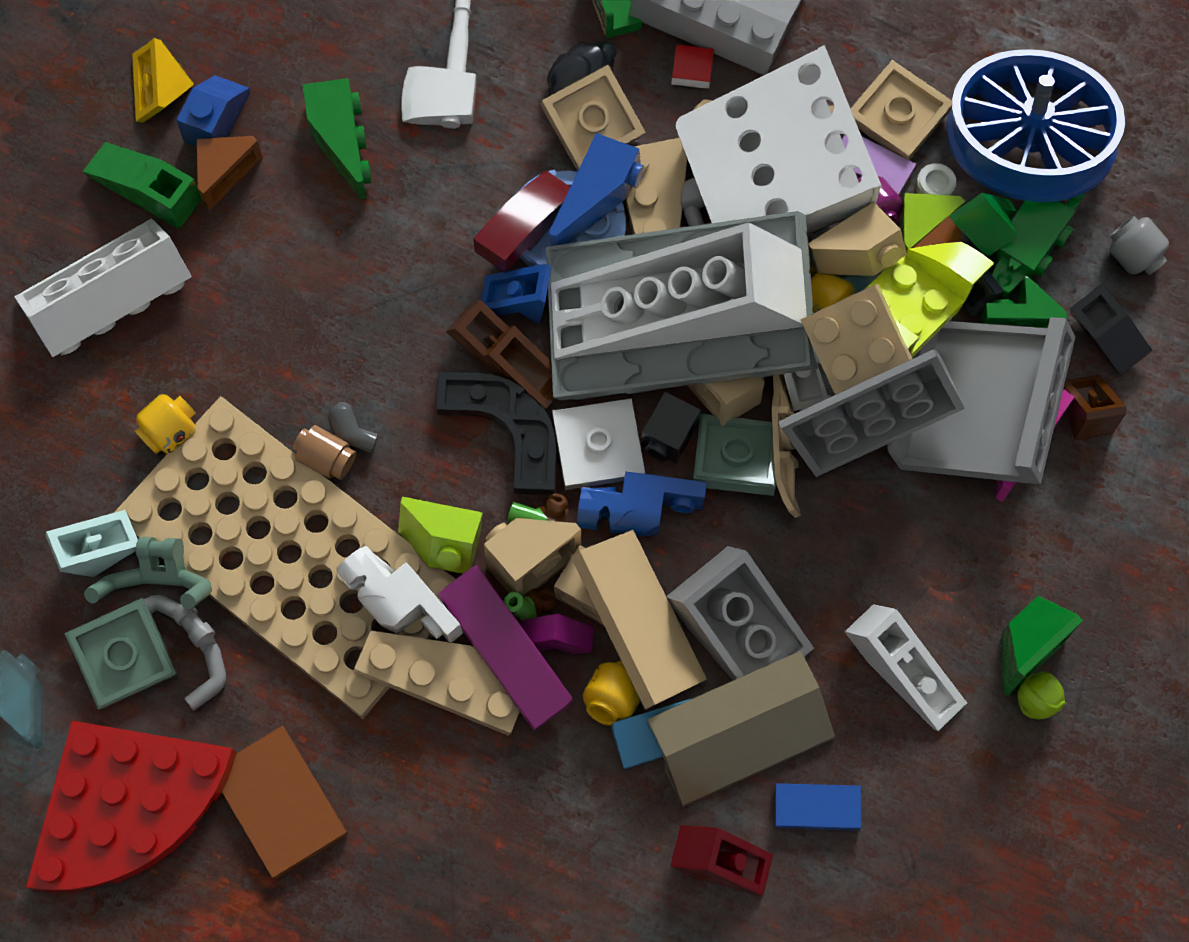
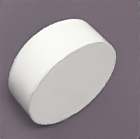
[916,163,956,196]

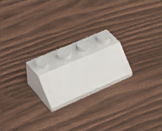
[14,218,192,357]

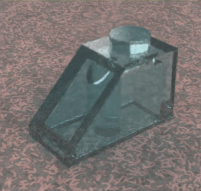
[0,649,44,750]

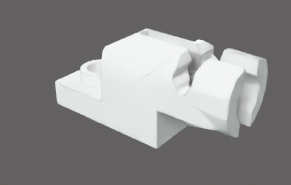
[336,546,463,643]

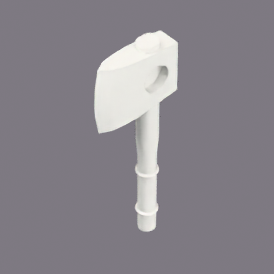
[401,0,477,128]

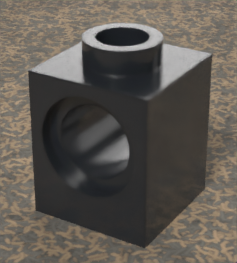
[641,392,701,464]

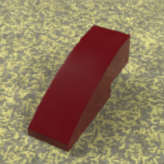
[473,170,570,273]

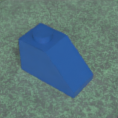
[176,75,251,147]

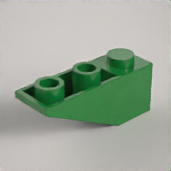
[302,78,372,199]
[83,142,201,229]

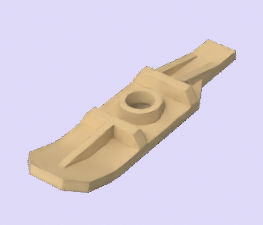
[772,374,801,518]

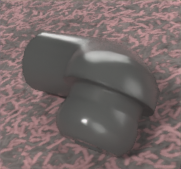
[328,402,378,453]

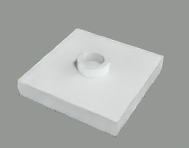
[552,398,645,490]

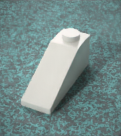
[844,604,967,731]

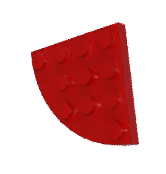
[26,721,236,893]

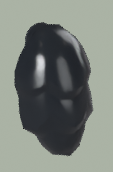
[547,40,617,96]

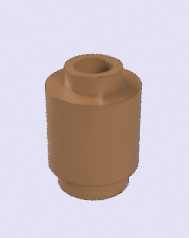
[293,425,357,480]

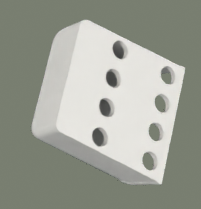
[676,45,881,233]

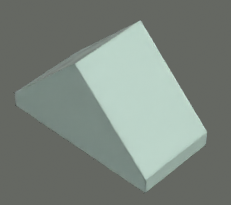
[45,510,138,577]

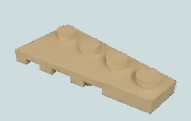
[353,630,519,736]

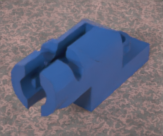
[577,471,707,536]

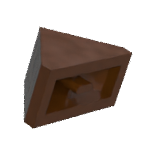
[1063,375,1126,440]

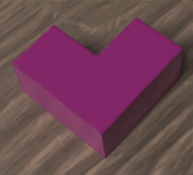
[520,614,594,655]

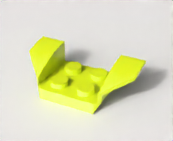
[865,242,994,358]

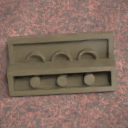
[647,651,835,807]

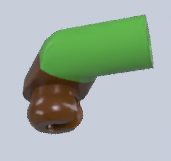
[507,494,569,522]
[504,587,556,620]

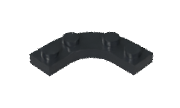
[436,372,556,495]

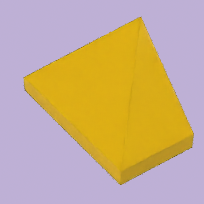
[132,38,194,123]

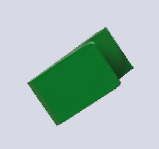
[949,193,1018,256]
[980,276,1067,328]

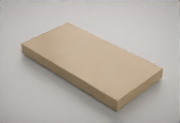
[570,530,707,709]

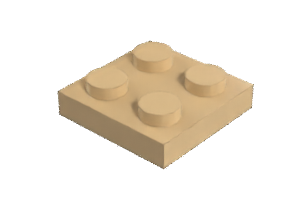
[851,60,952,160]
[540,65,646,171]
[800,284,913,395]

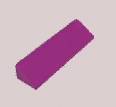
[437,565,573,731]

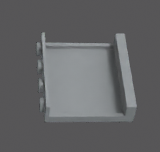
[887,317,1075,485]

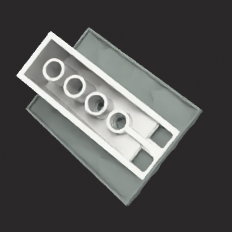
[546,211,818,401]

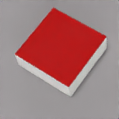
[672,45,714,89]

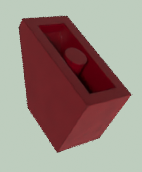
[670,825,773,896]

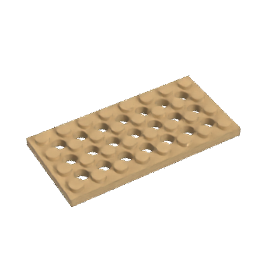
[114,396,456,719]

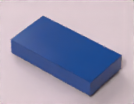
[775,783,861,831]

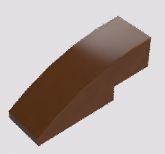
[445,300,555,409]

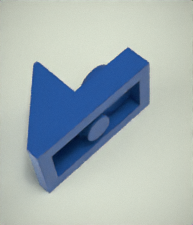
[481,264,551,324]

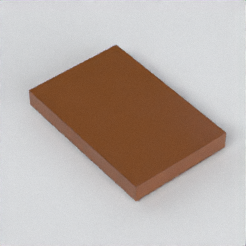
[222,726,348,880]

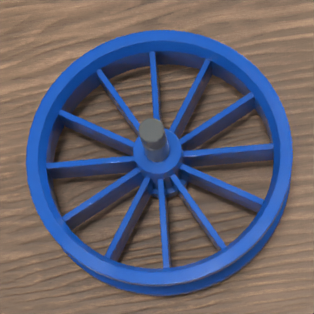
[947,50,1125,202]

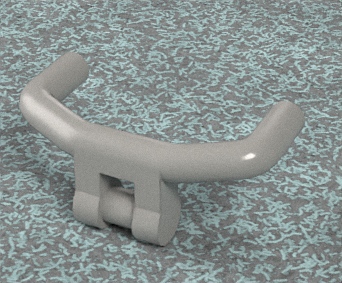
[145,595,227,711]

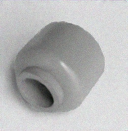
[1110,216,1169,275]

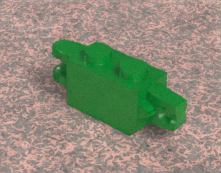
[991,194,1086,299]

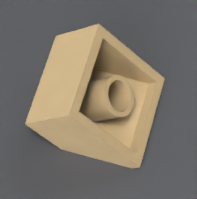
[484,518,581,596]

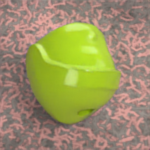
[1018,671,1066,719]

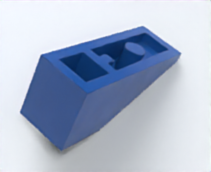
[548,133,644,246]

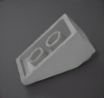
[666,546,814,681]

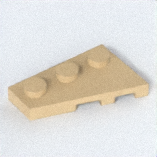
[625,138,687,234]

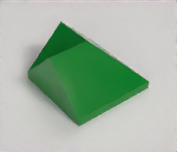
[1002,596,1083,696]

